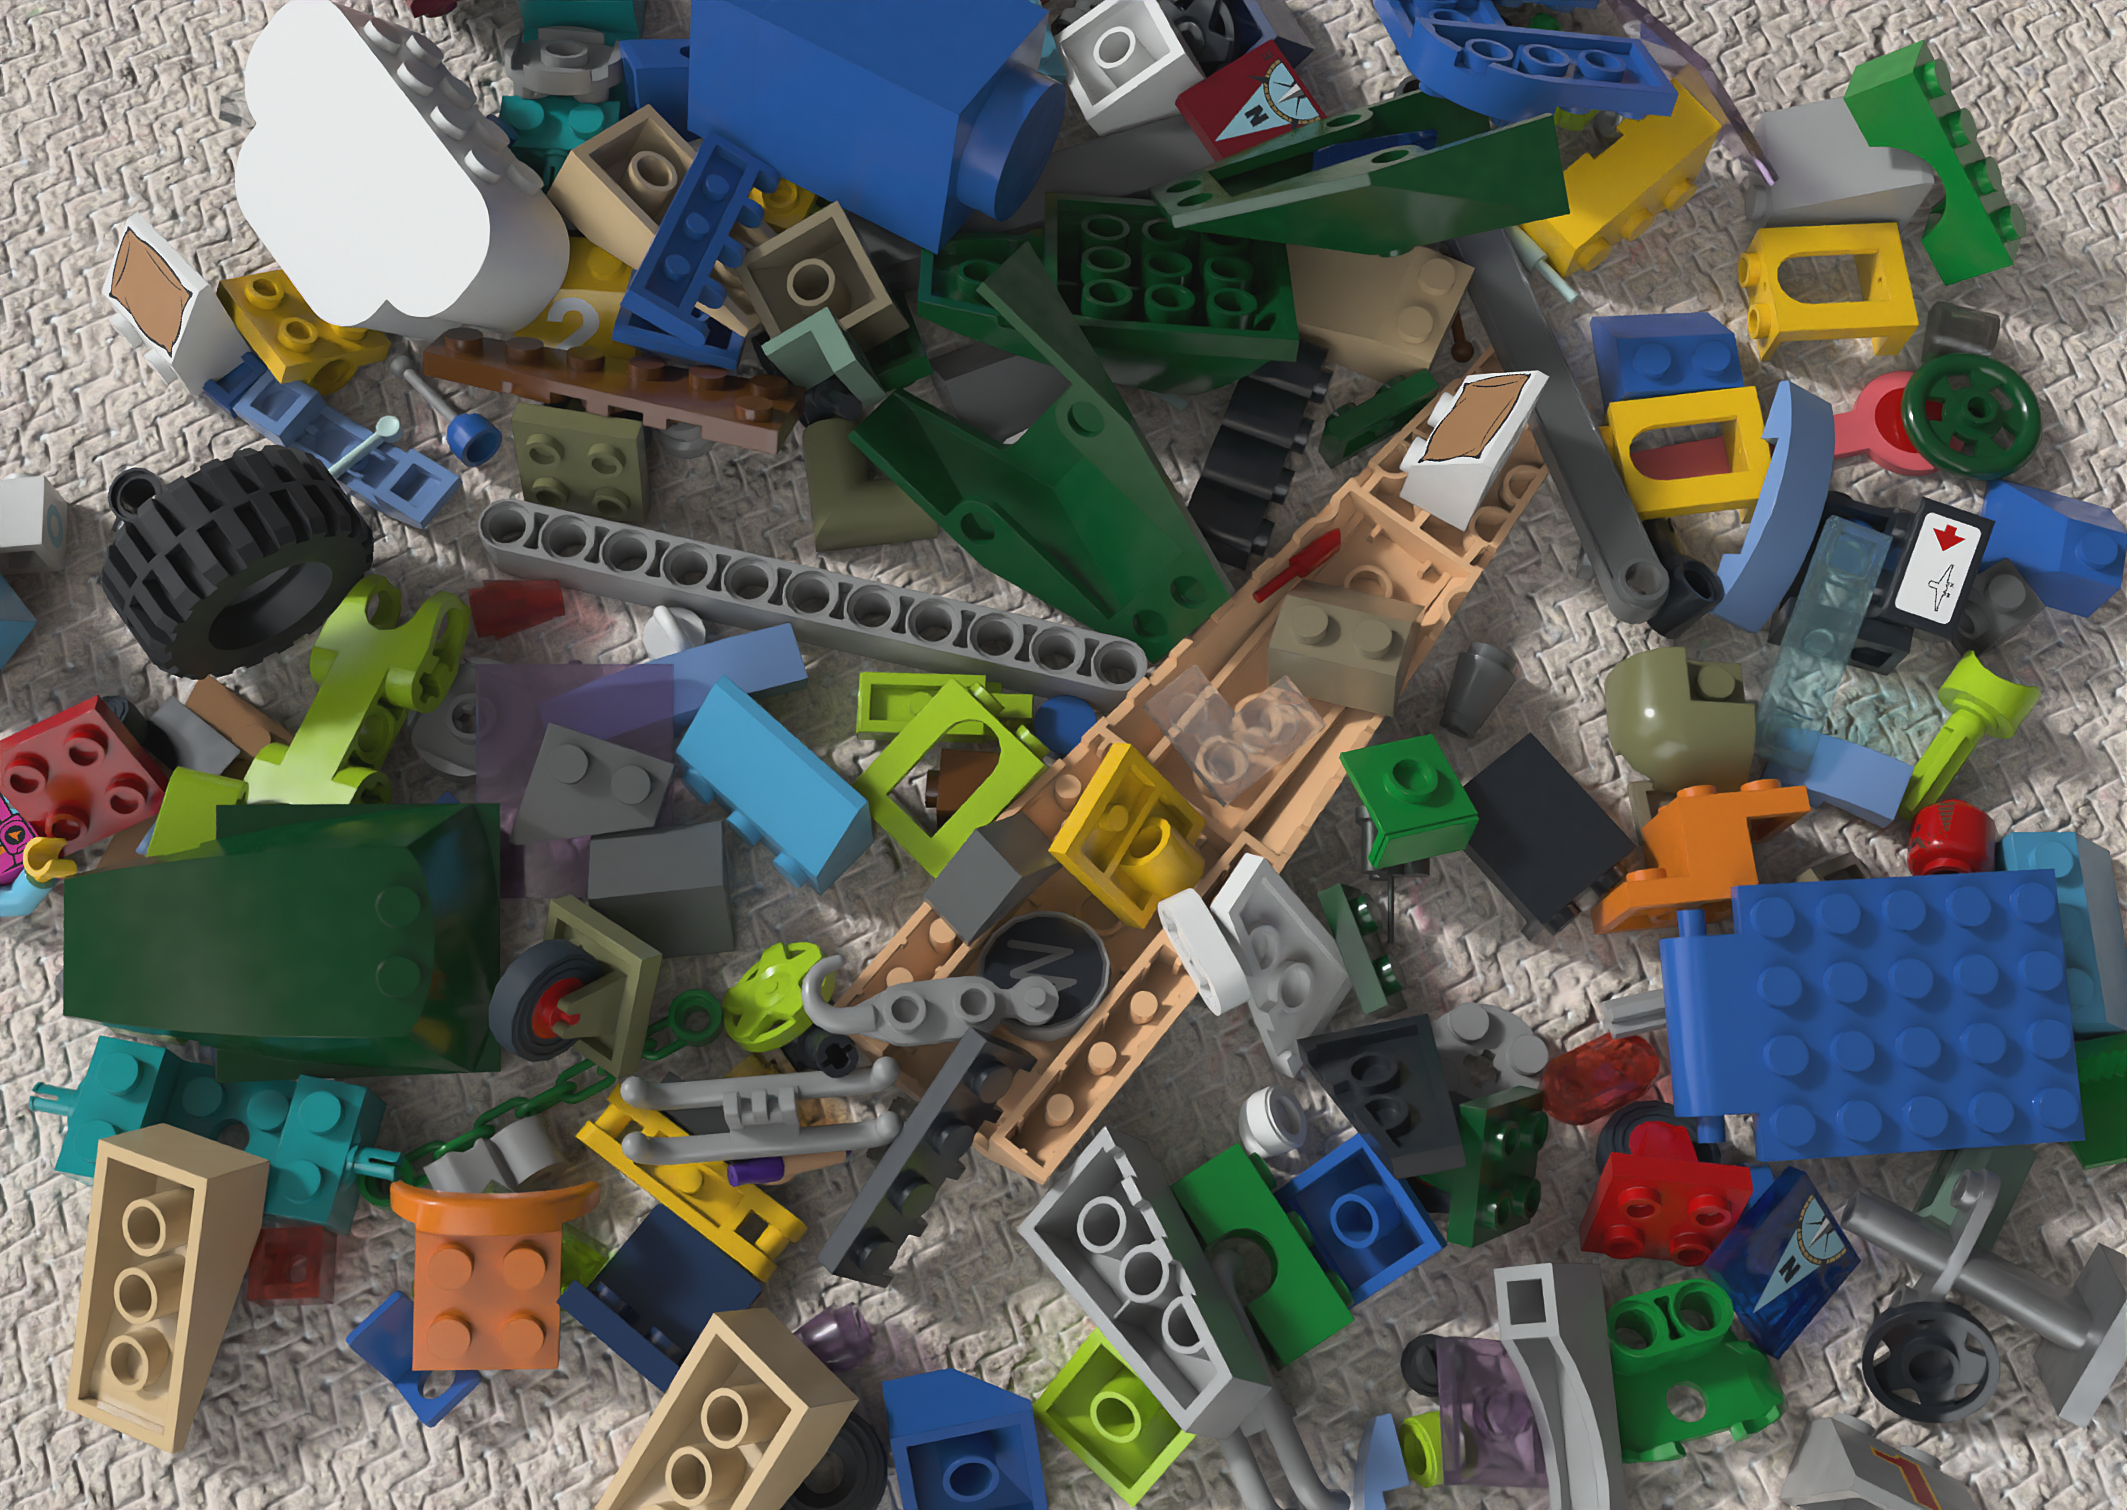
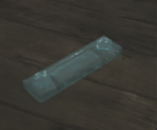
[1754,515,1893,773]

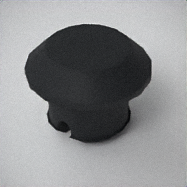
[1400,1334,1462,1397]

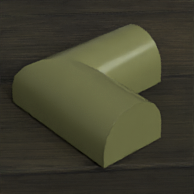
[802,418,938,552]

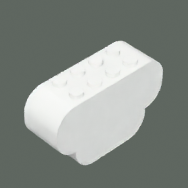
[235,0,570,342]

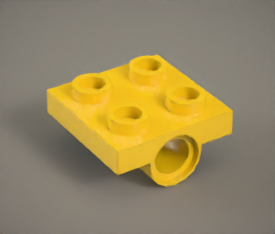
[216,269,391,396]
[1048,742,1207,929]

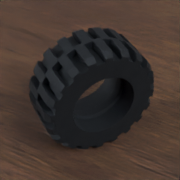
[102,445,374,680]

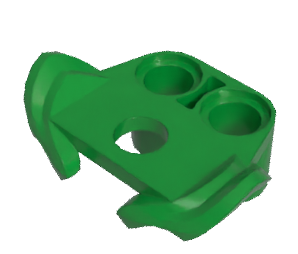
[1606,1278,1788,1464]

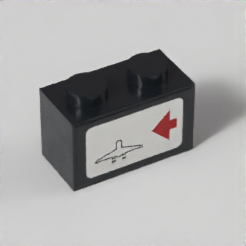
[1861,496,1996,644]

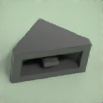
[923,812,1063,947]

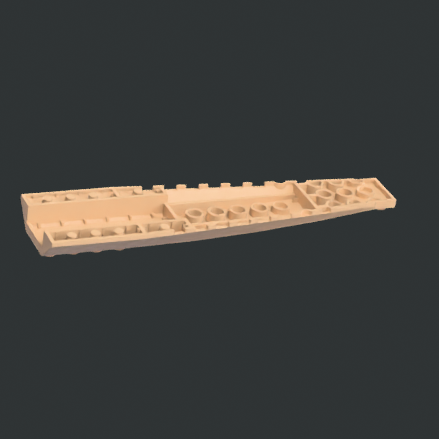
[833,344,1593,1185]

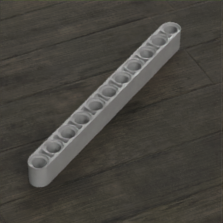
[478,499,1147,713]

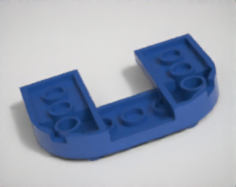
[1373,0,1679,128]

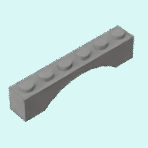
[1494,1263,1628,1510]

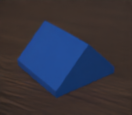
[1273,1133,1448,1310]

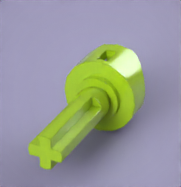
[1897,650,2041,822]

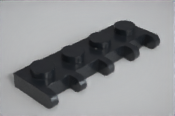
[816,1026,1038,1288]

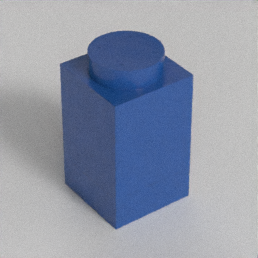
[687,0,1066,255]

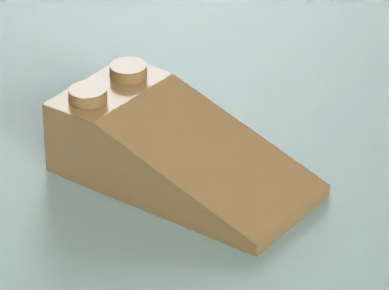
[546,104,778,338]
[1286,244,1475,384]
[66,1123,270,1454]
[594,1307,859,1510]

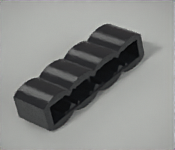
[1187,339,1334,571]

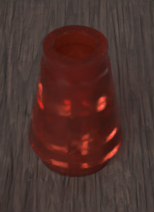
[468,579,565,642]

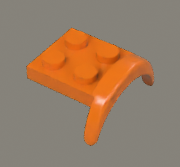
[390,1181,601,1371]

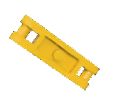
[575,1083,808,1284]

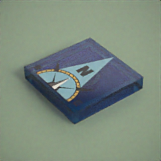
[1703,1165,1861,1360]

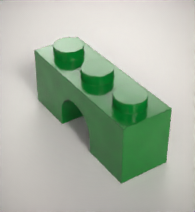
[1169,1142,1355,1372]

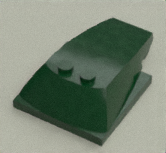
[917,192,1299,396]
[63,803,501,1083]

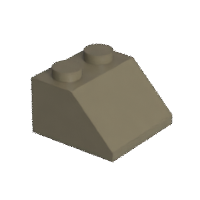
[734,200,910,353]
[1268,579,1425,717]

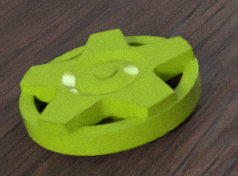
[721,941,836,1053]

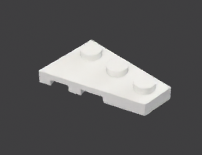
[1210,853,1352,1078]

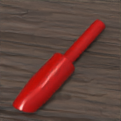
[1252,528,1341,604]

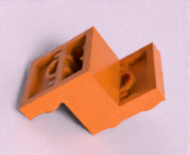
[1590,779,1811,935]

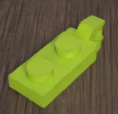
[856,672,1034,743]

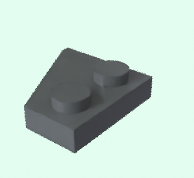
[508,722,678,845]

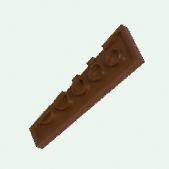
[423,327,806,455]

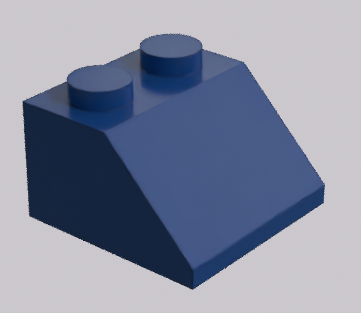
[1590,312,1744,415]

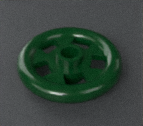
[1901,352,2044,481]

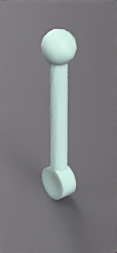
[328,415,404,480]

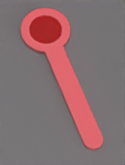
[1630,371,1965,480]

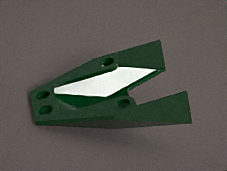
[1150,89,1570,258]
[847,240,1235,664]

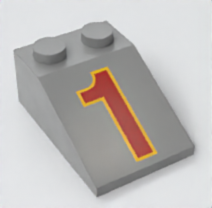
[1778,1413,1978,1510]

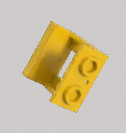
[1737,222,1919,361]
[1597,386,1771,524]

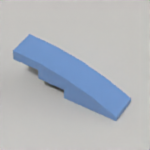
[539,623,809,748]

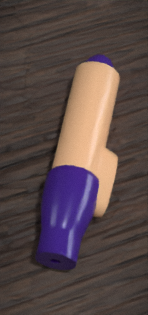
[727,1150,852,1187]

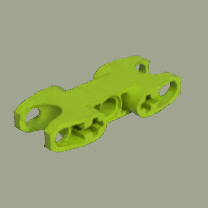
[243,573,471,805]

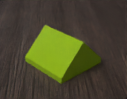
[1032,1327,1196,1508]

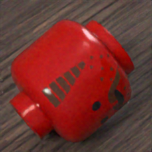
[1906,799,1998,876]

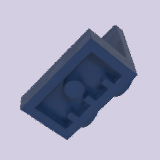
[556,1204,763,1394]

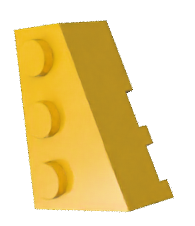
[1519,77,1722,280]

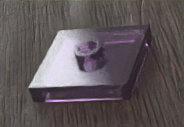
[1436,1336,1549,1490]

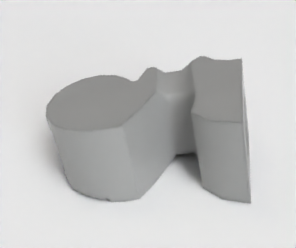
[423,1115,569,1193]

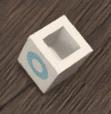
[0,473,68,576]

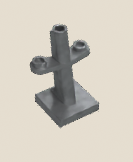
[1840,1168,2127,1429]

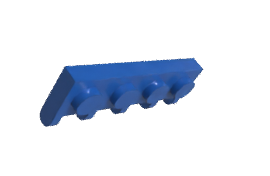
[620,130,781,347]

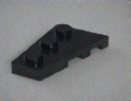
[1296,1014,1466,1180]

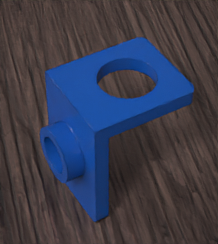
[346,1291,483,1428]

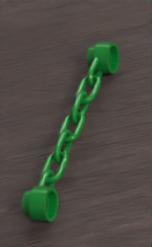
[358,989,724,1211]

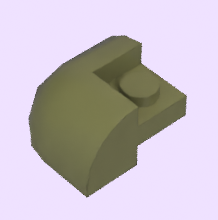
[1604,646,1756,794]

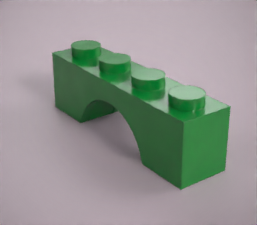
[1843,40,2026,286]

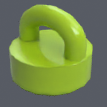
[1398,1411,1474,1488]

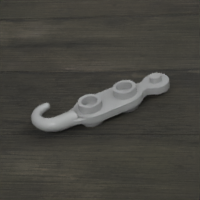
[801,954,1059,1047]

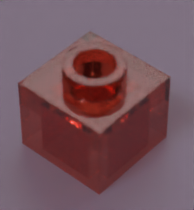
[247,1226,338,1307]

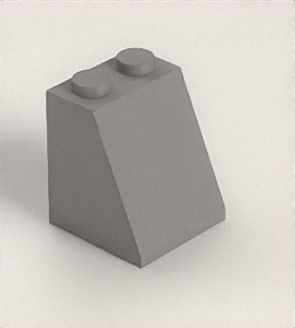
[1740,96,1935,236]

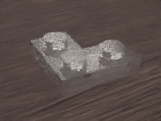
[1142,664,1327,808]

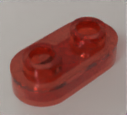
[1537,1032,1660,1126]

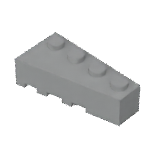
[1017,1125,1273,1441]

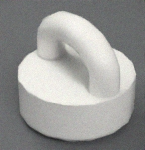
[643,606,708,661]
[1238,1085,1307,1160]

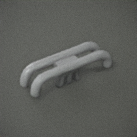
[620,1056,904,1165]
[1209,1249,1351,1510]

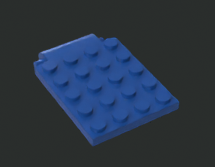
[1659,868,2085,1162]

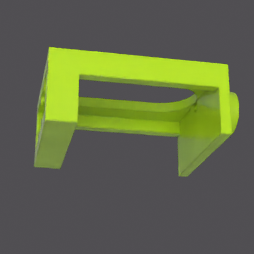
[851,677,1050,879]

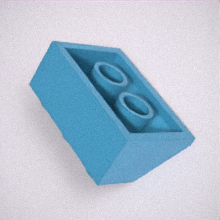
[676,674,874,896]
[1994,832,2127,1041]

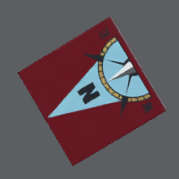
[1174,38,1328,162]

